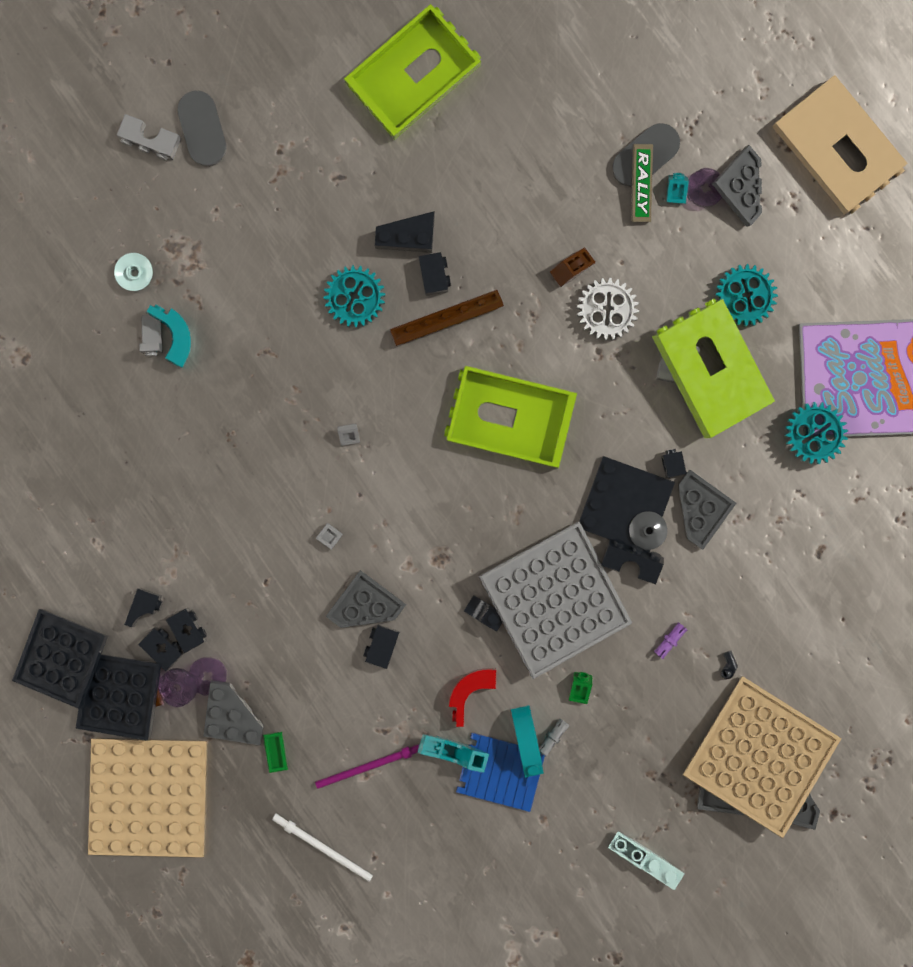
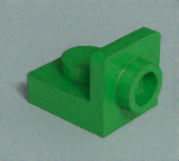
[569,672,593,704]

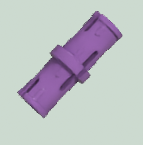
[654,622,688,659]

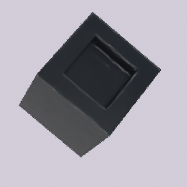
[661,449,687,478]

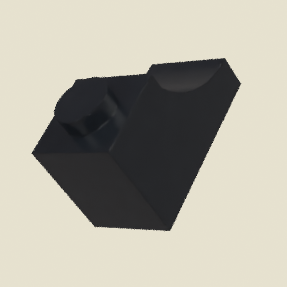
[124,588,163,628]
[464,595,503,632]

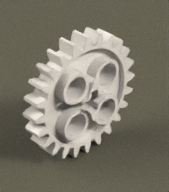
[577,278,639,340]

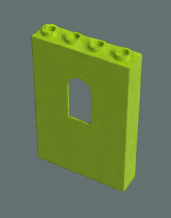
[344,4,481,140]
[652,298,775,439]
[444,366,577,468]

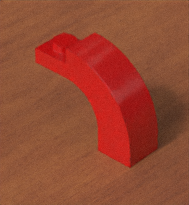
[449,668,496,727]

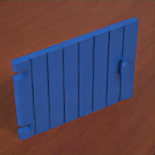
[456,733,545,812]

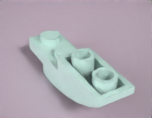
[608,831,685,890]

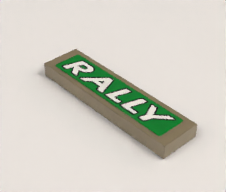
[631,144,653,222]

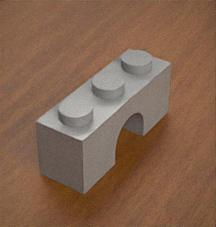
[117,114,181,160]

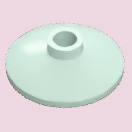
[114,253,153,291]

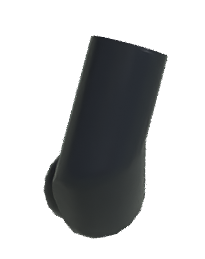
[721,650,738,679]

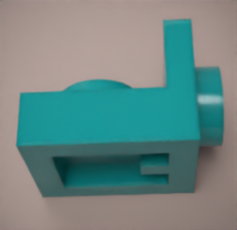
[666,173,689,204]

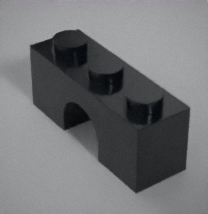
[601,539,664,585]

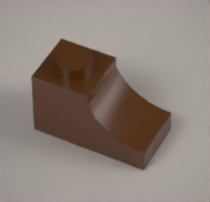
[550,247,596,287]

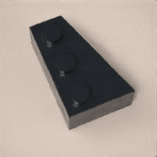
[375,211,435,253]

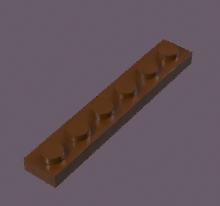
[390,290,504,346]

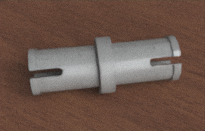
[539,719,569,757]

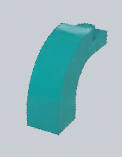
[146,304,191,368]
[511,705,544,778]
[418,734,489,773]

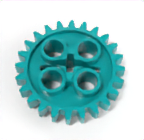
[715,264,778,327]
[323,265,386,328]
[784,402,848,464]

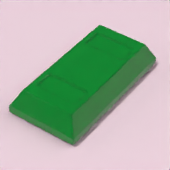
[263,732,288,773]

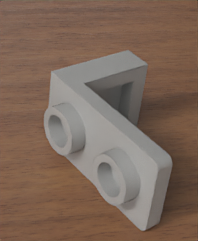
[139,315,163,356]

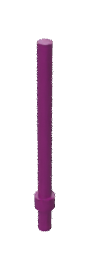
[315,744,420,789]

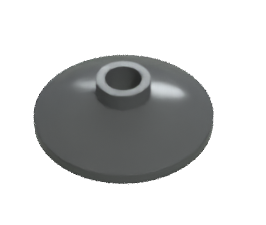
[629,511,667,550]

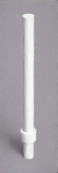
[272,814,373,882]

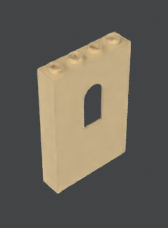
[773,75,908,215]

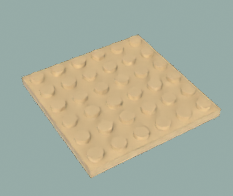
[682,676,842,838]
[88,738,207,857]

